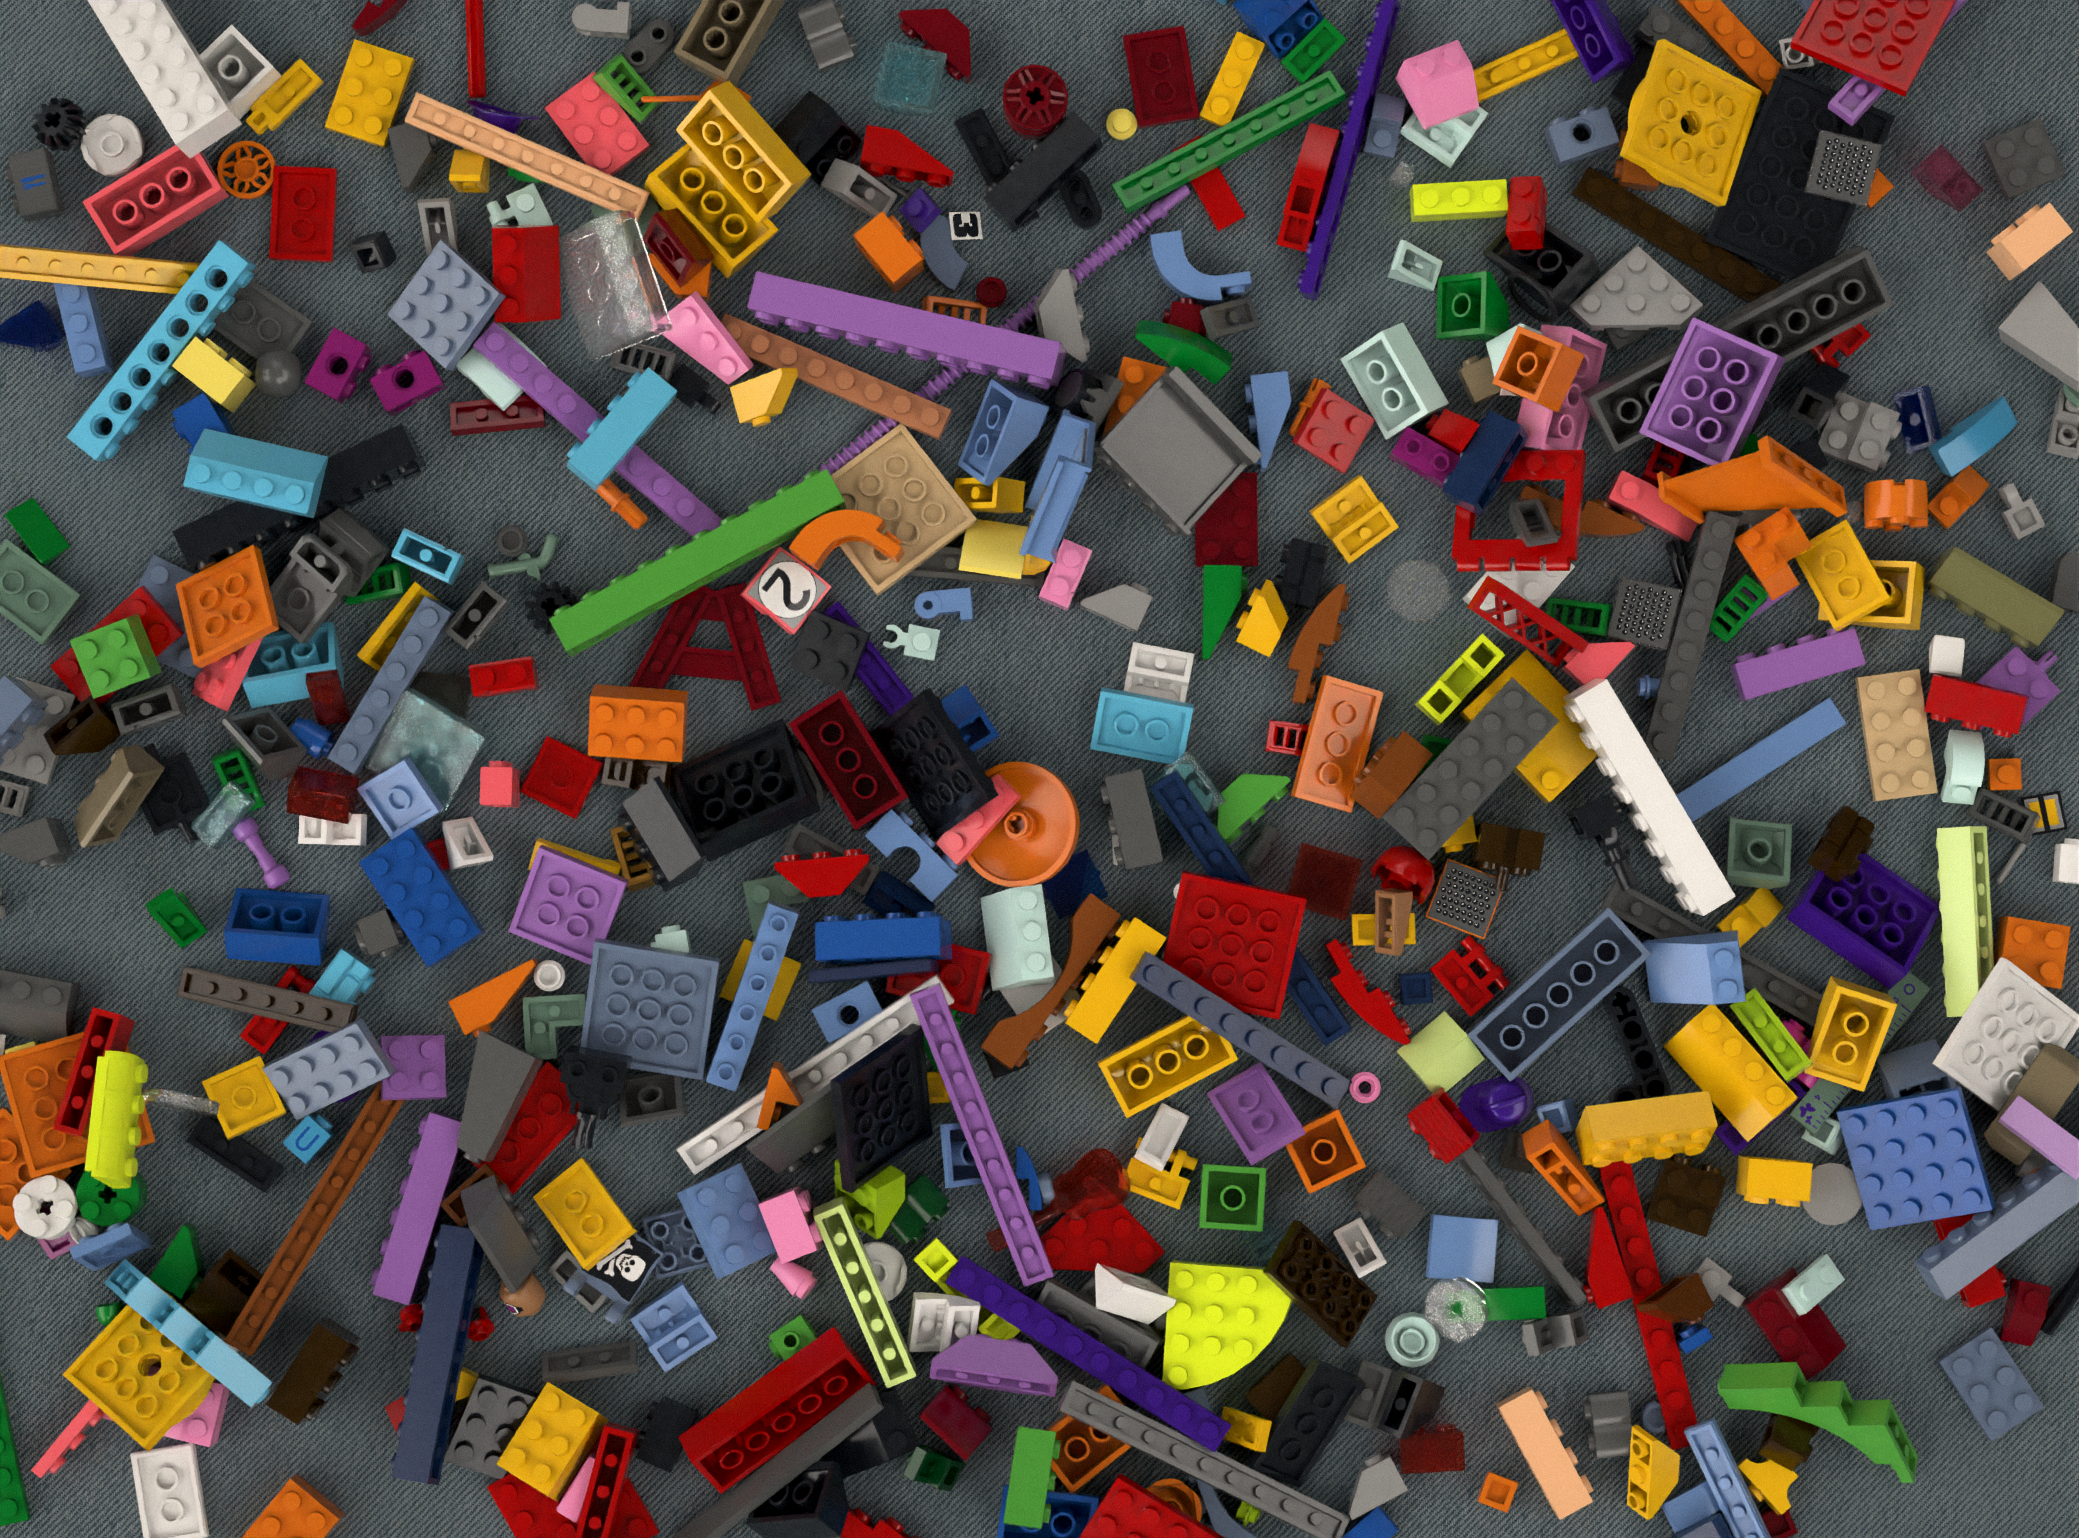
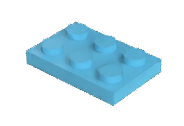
[1090,687,1194,765]

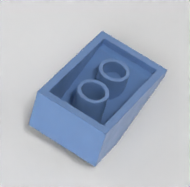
[958,378,1049,486]
[1643,930,1746,1005]

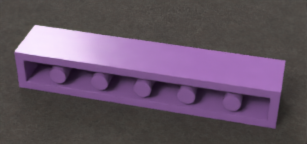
[371,1111,462,1305]

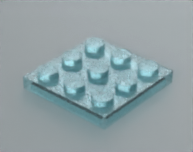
[365,686,489,814]

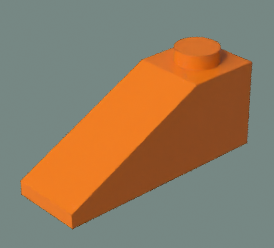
[448,959,539,1038]
[1522,1119,1605,1216]

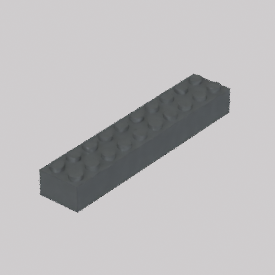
[1580,245,1894,453]

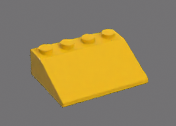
[1459,649,1597,804]

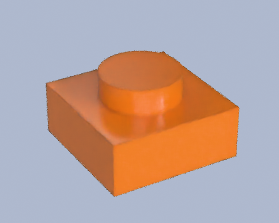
[1986,758,2022,791]
[1477,1471,1518,1513]

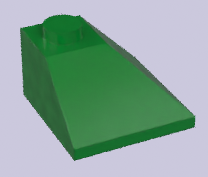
[1436,271,1509,341]

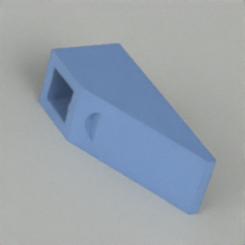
[1244,371,1291,472]

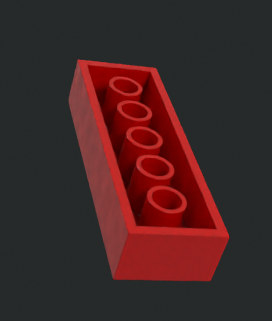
[678,1327,876,1494]

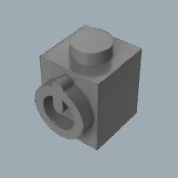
[354,909,406,959]

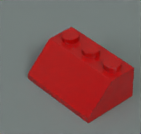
[492,225,562,323]

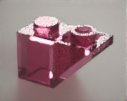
[1911,144,1984,212]

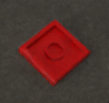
[519,736,604,820]

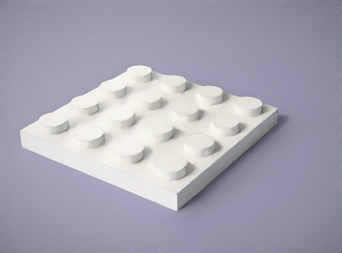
[1932,957,2079,1112]

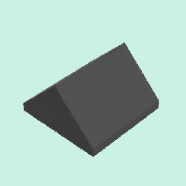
[619,1072,688,1127]

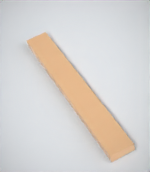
[404,92,650,222]

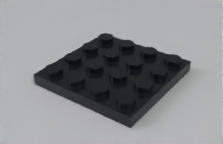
[870,687,999,839]
[830,1023,933,1193]

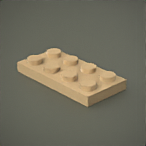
[1855,669,1938,802]

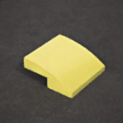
[959,519,1028,579]

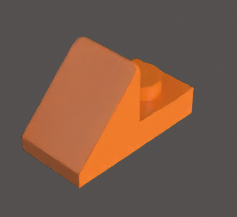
[1928,465,1990,529]
[756,1061,803,1130]

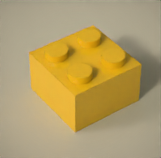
[1736,1155,1813,1207]

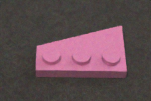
[651,291,754,385]

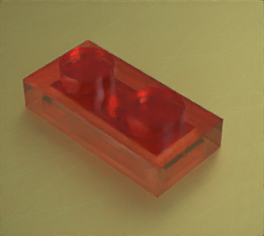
[306,669,350,725]

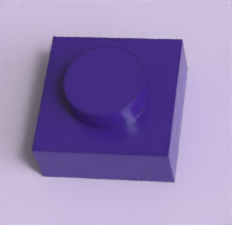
[899,188,942,233]

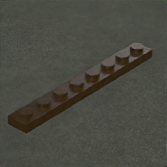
[1571,167,1782,303]

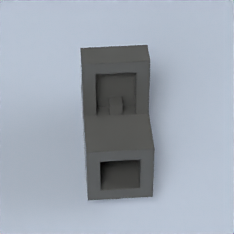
[1522,1308,1590,1357]

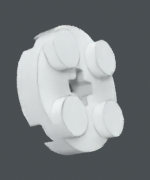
[12,1175,79,1240]

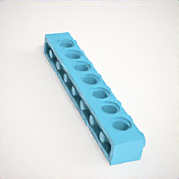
[67,240,256,462]

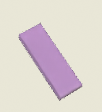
[1998,1095,2079,1181]

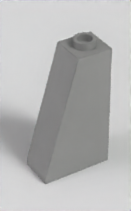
[1998,281,2079,393]

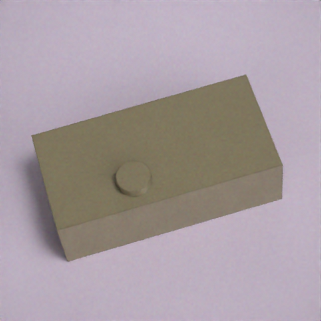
[673,0,785,87]

